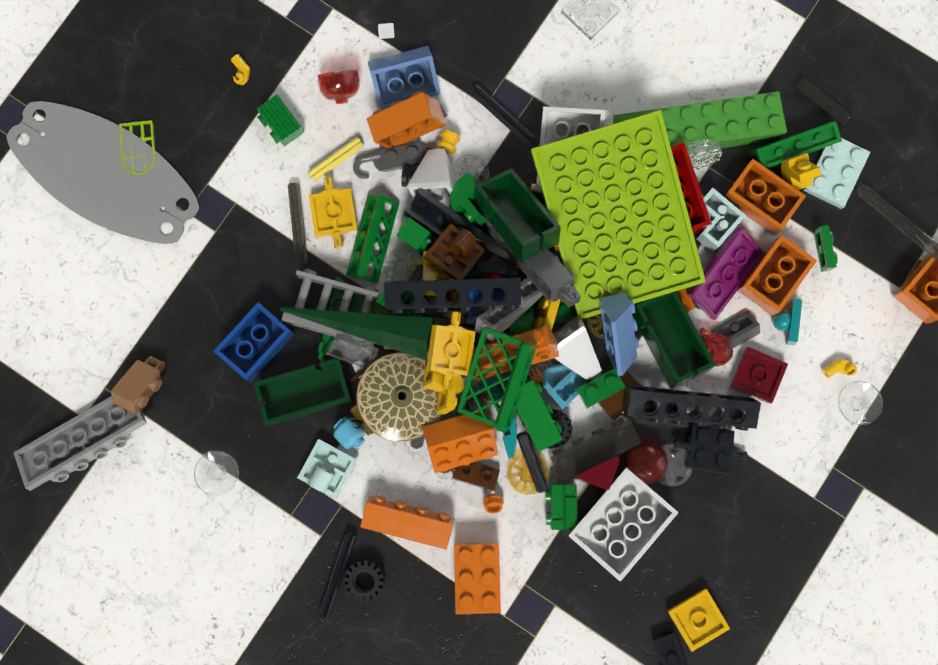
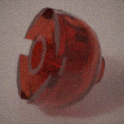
[317,70,360,104]
[624,441,669,485]

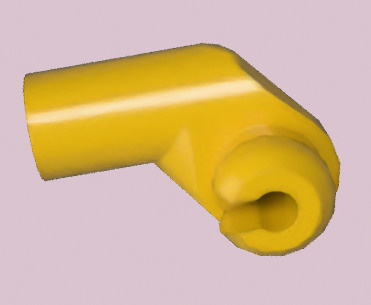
[231,54,250,85]
[822,359,857,378]

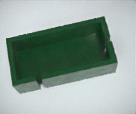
[474,168,561,262]
[632,291,716,389]
[253,358,353,426]

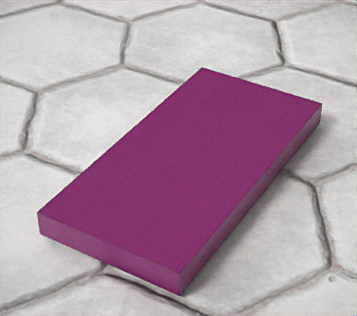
[687,226,765,320]

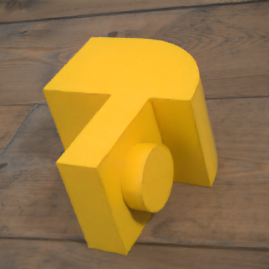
[781,153,821,190]
[422,366,464,415]

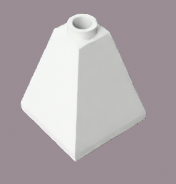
[408,147,455,208]
[553,316,602,380]

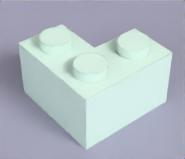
[697,188,746,253]

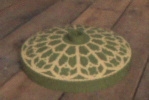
[356,352,442,442]

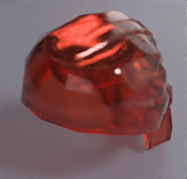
[700,327,734,367]

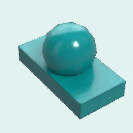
[772,299,802,345]

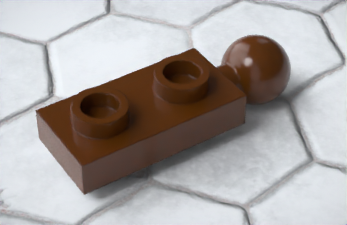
[440,462,500,492]

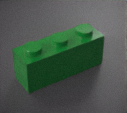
[516,379,563,452]

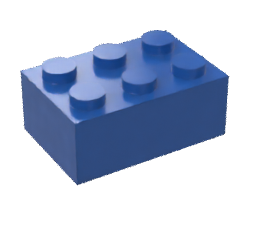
[214,302,294,382]

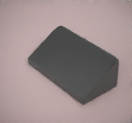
[711,310,760,353]

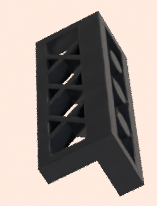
[403,188,491,249]

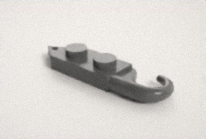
[353,142,433,179]

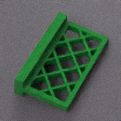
[457,326,538,433]

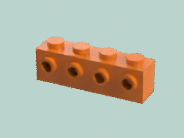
[471,326,559,381]
[360,495,455,550]

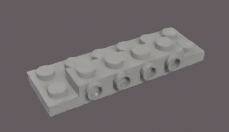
[14,396,147,491]

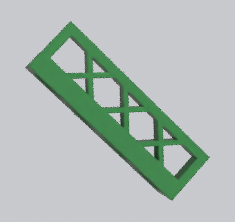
[748,121,842,168]
[346,194,399,283]

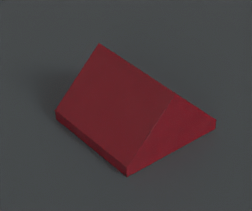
[573,456,619,490]

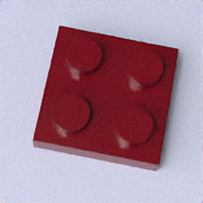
[730,347,788,404]

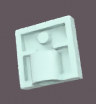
[297,439,358,499]

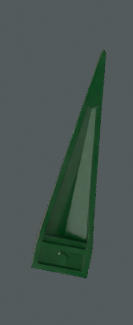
[280,307,451,360]

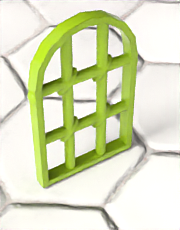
[119,120,155,175]

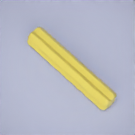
[308,137,364,181]

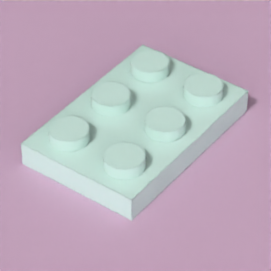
[803,138,870,209]

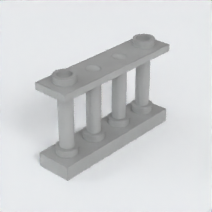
[282,269,381,346]

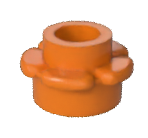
[483,494,504,514]

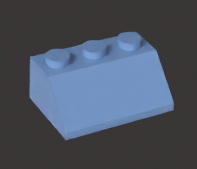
[368,46,441,109]
[599,293,639,376]

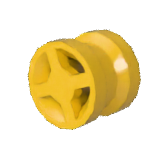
[436,130,461,154]

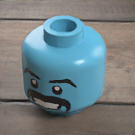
[334,416,366,449]

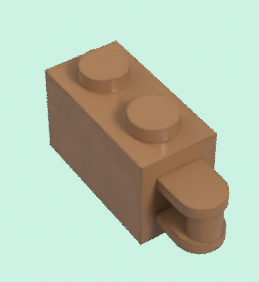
[111,356,165,414]

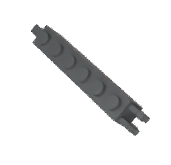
[475,204,581,307]

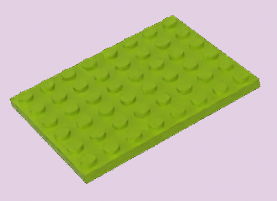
[530,110,706,320]

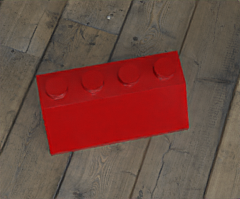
[671,142,712,234]

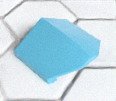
[542,364,587,409]

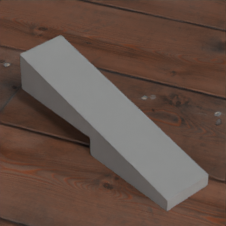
[475,278,543,342]

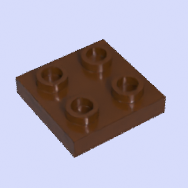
[424,224,485,279]

